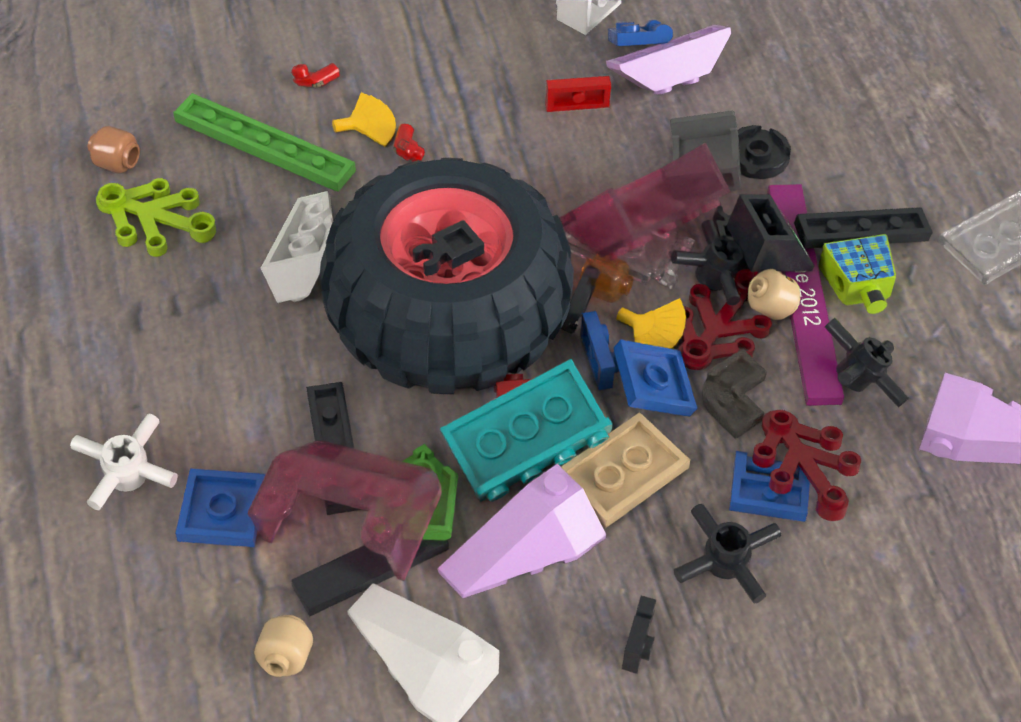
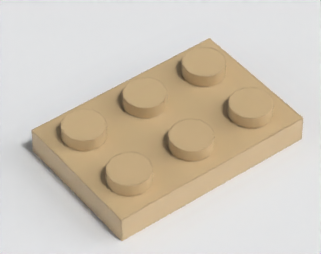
[561,412,690,529]

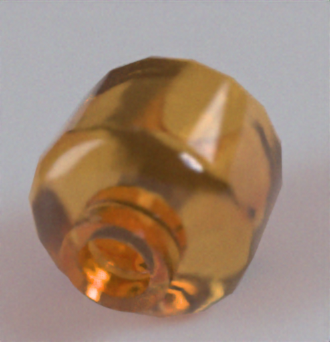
[580,253,634,303]

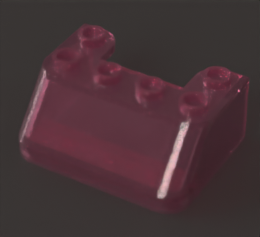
[559,143,731,261]
[247,440,442,581]

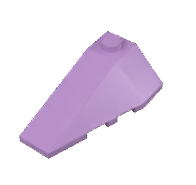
[919,373,1021,464]
[438,464,606,598]

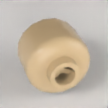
[748,269,801,320]
[254,615,313,677]

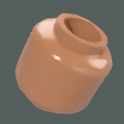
[88,126,140,173]

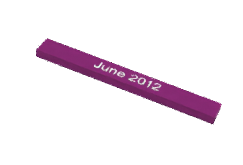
[767,184,844,406]

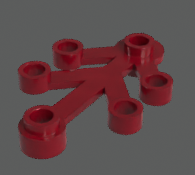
[678,269,772,370]
[752,410,861,521]

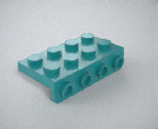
[440,359,613,502]

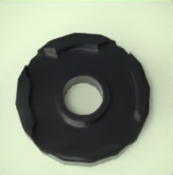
[738,125,791,179]
[561,265,601,334]

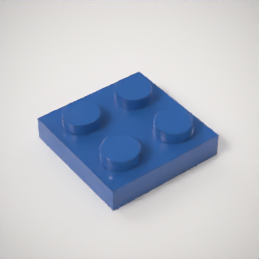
[613,339,698,417]
[175,468,267,547]

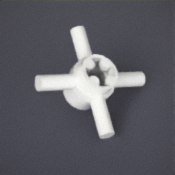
[70,414,178,510]

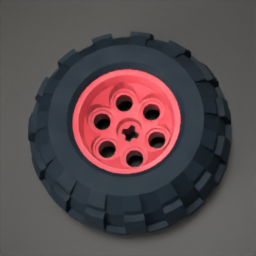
[320,158,574,394]

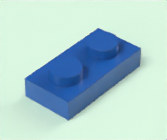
[580,311,619,390]

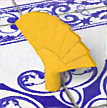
[332,92,396,147]
[616,298,686,349]

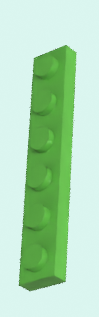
[173,93,356,192]

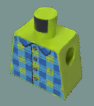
[818,234,896,314]

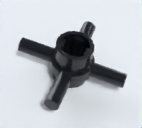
[671,220,761,305]
[825,318,909,408]
[674,504,781,604]

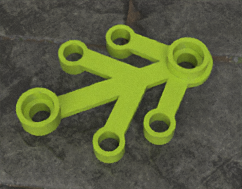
[96,178,216,257]

